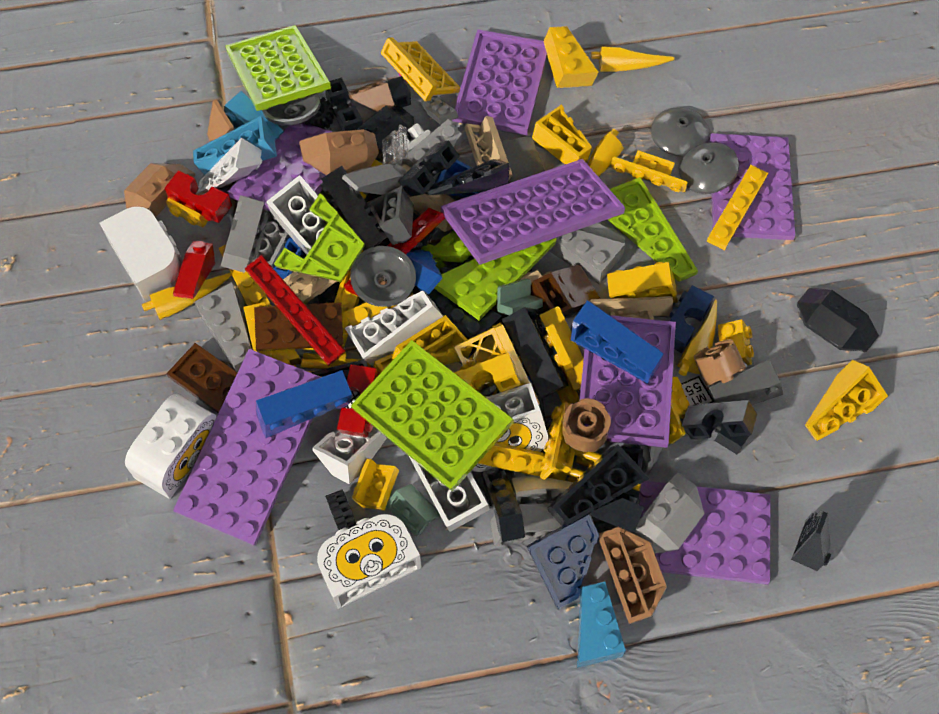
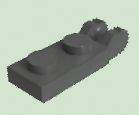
[421,95,458,125]

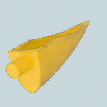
[591,47,674,72]
[587,129,624,177]
[141,272,232,320]
[677,299,717,376]

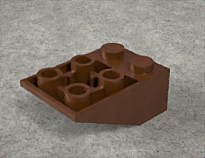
[531,264,601,317]

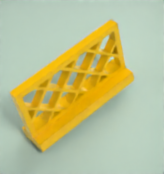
[381,37,461,101]
[454,323,540,405]

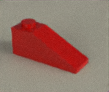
[173,241,216,299]

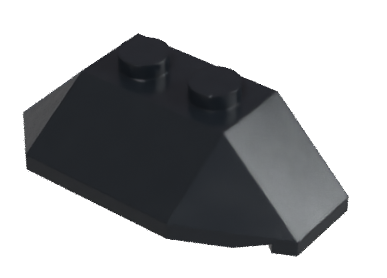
[357,105,414,161]
[796,288,879,352]

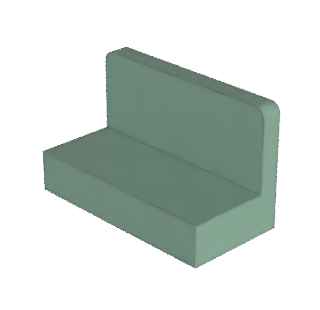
[497,278,543,315]
[386,484,440,537]

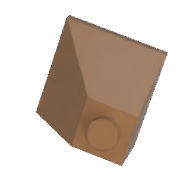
[349,81,394,112]
[207,99,234,142]

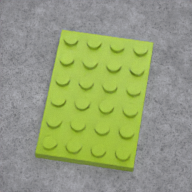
[225,25,331,111]
[351,340,514,492]

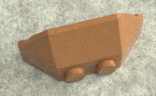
[299,129,379,175]
[124,163,195,217]
[598,527,667,624]

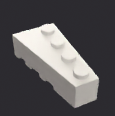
[345,291,443,367]

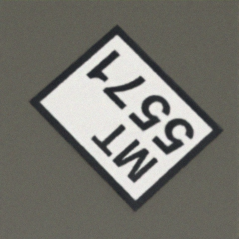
[681,376,714,405]

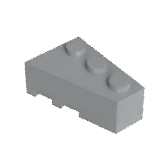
[401,119,462,180]
[221,195,264,273]
[550,230,625,284]

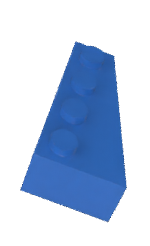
[571,300,664,384]
[256,371,352,438]

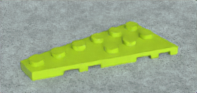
[607,177,698,282]
[435,238,557,321]

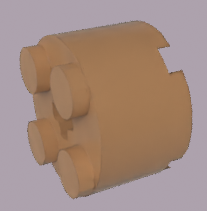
[694,339,746,386]
[562,398,611,452]

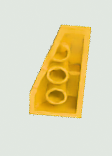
[805,360,888,441]

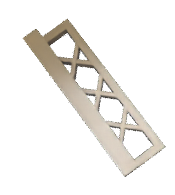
[464,116,512,181]

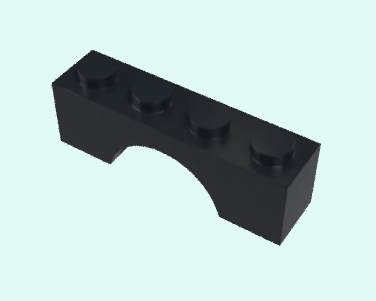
[482,468,525,542]

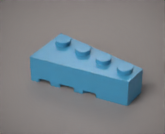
[193,116,277,176]

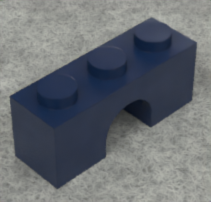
[669,285,714,353]

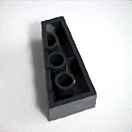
[320,166,387,250]
[412,288,503,354]
[502,307,569,398]
[546,444,650,526]

